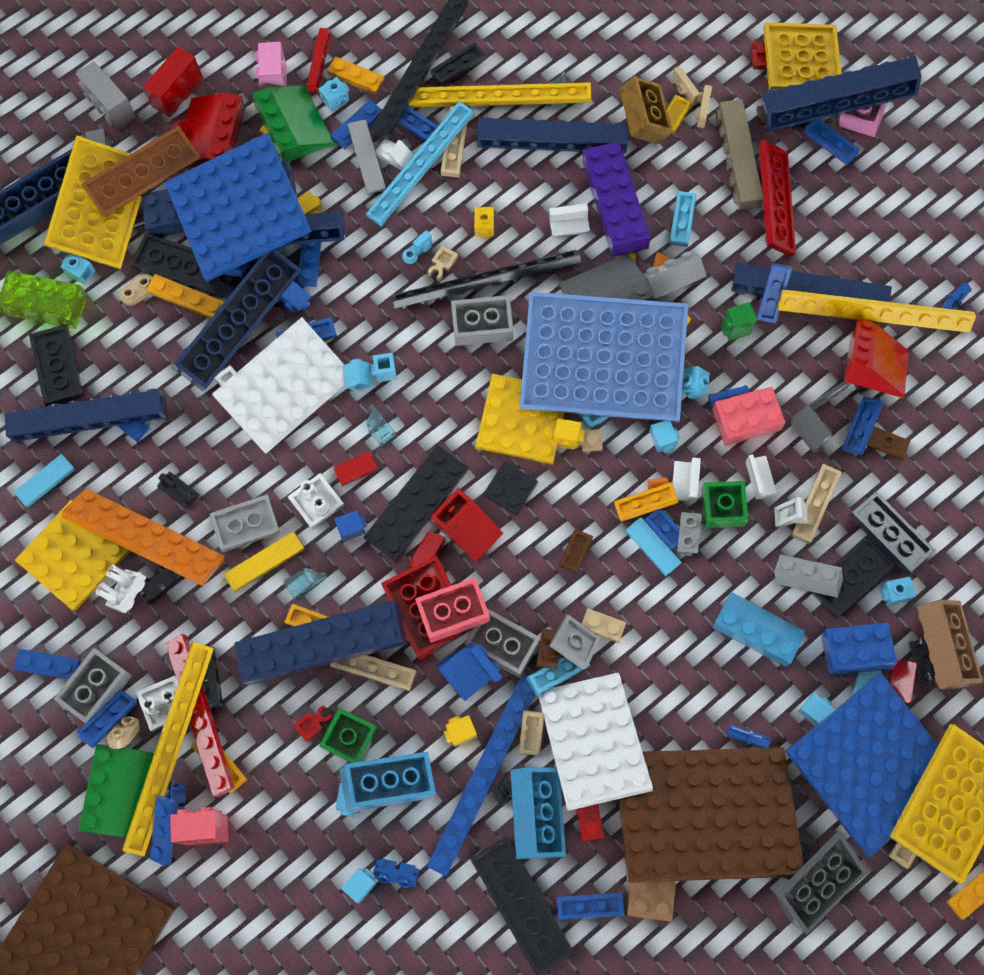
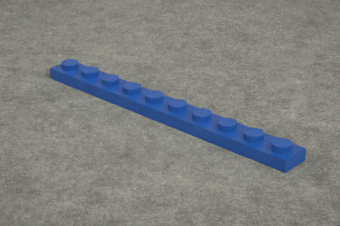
[427,673,536,877]

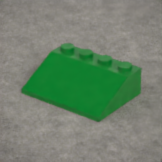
[252,85,334,162]
[78,744,154,838]

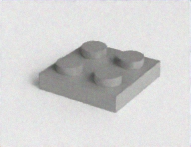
[550,615,602,670]

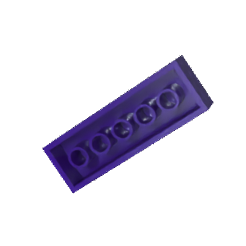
[582,141,650,257]

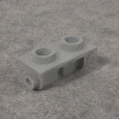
[677,512,702,556]

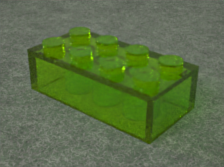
[0,270,88,329]

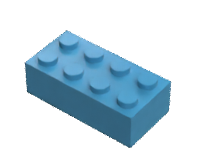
[339,752,436,812]
[511,767,566,859]

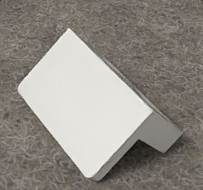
[549,203,590,238]
[745,455,777,499]
[673,458,701,503]

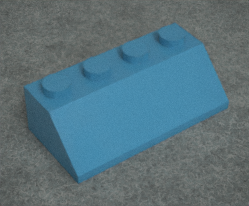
[712,592,805,668]

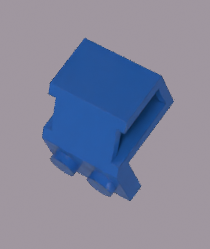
[436,642,502,701]

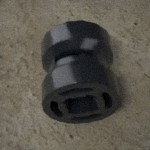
[489,776,512,806]

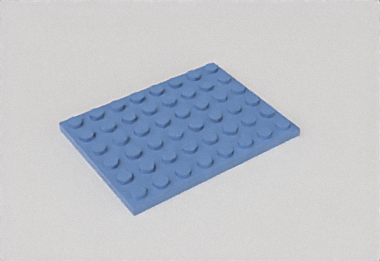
[520,292,688,422]

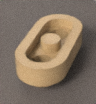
[119,274,153,306]
[107,716,140,749]

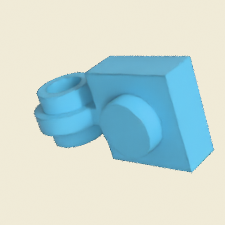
[402,230,433,264]

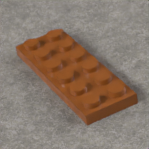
[81,125,201,218]

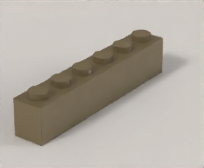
[716,99,763,211]

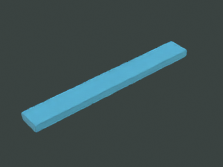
[366,101,474,227]

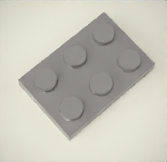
[210,494,280,552]

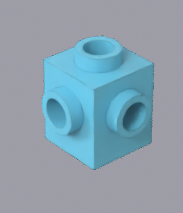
[319,77,349,112]
[682,366,710,399]

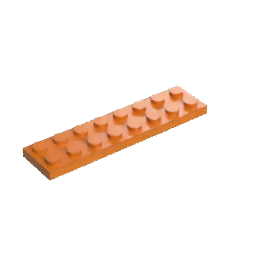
[62,489,225,586]

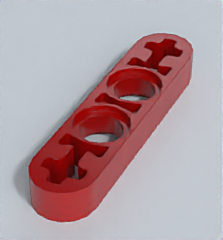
[307,28,331,92]

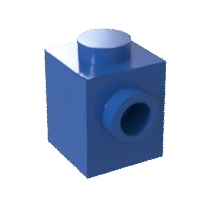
[279,281,311,313]
[334,511,367,542]

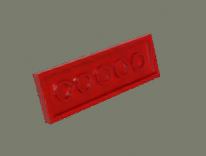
[759,140,796,257]

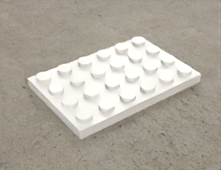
[212,318,345,454]
[538,673,653,811]

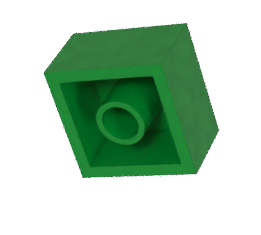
[701,481,748,528]
[319,708,379,763]

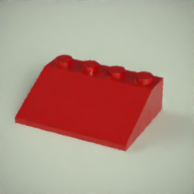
[185,93,245,167]
[844,319,909,398]
[381,555,473,660]

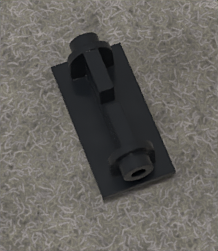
[157,471,200,510]
[138,566,179,601]
[909,638,935,683]

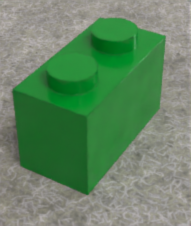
[721,302,757,342]

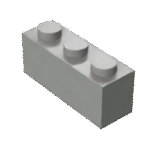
[643,251,706,299]
[774,555,843,597]

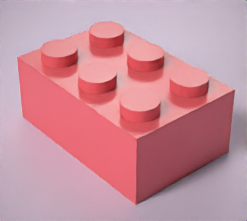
[712,387,785,446]
[415,578,490,643]
[171,807,229,845]

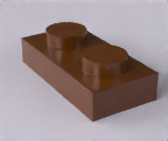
[537,628,560,669]

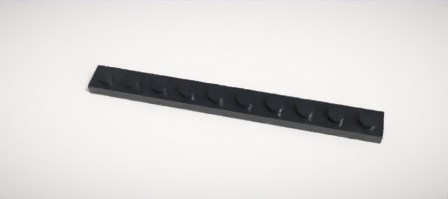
[371,0,468,140]
[391,249,581,309]

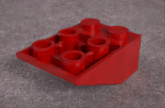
[430,488,504,562]

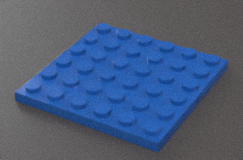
[164,132,312,282]
[785,673,938,857]

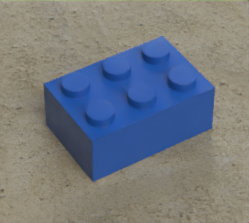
[821,623,897,676]

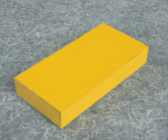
[667,94,692,134]

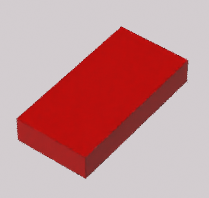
[333,451,378,487]

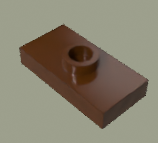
[867,426,910,460]
[559,529,594,574]

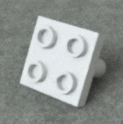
[288,473,344,529]
[95,564,146,613]
[136,676,178,732]

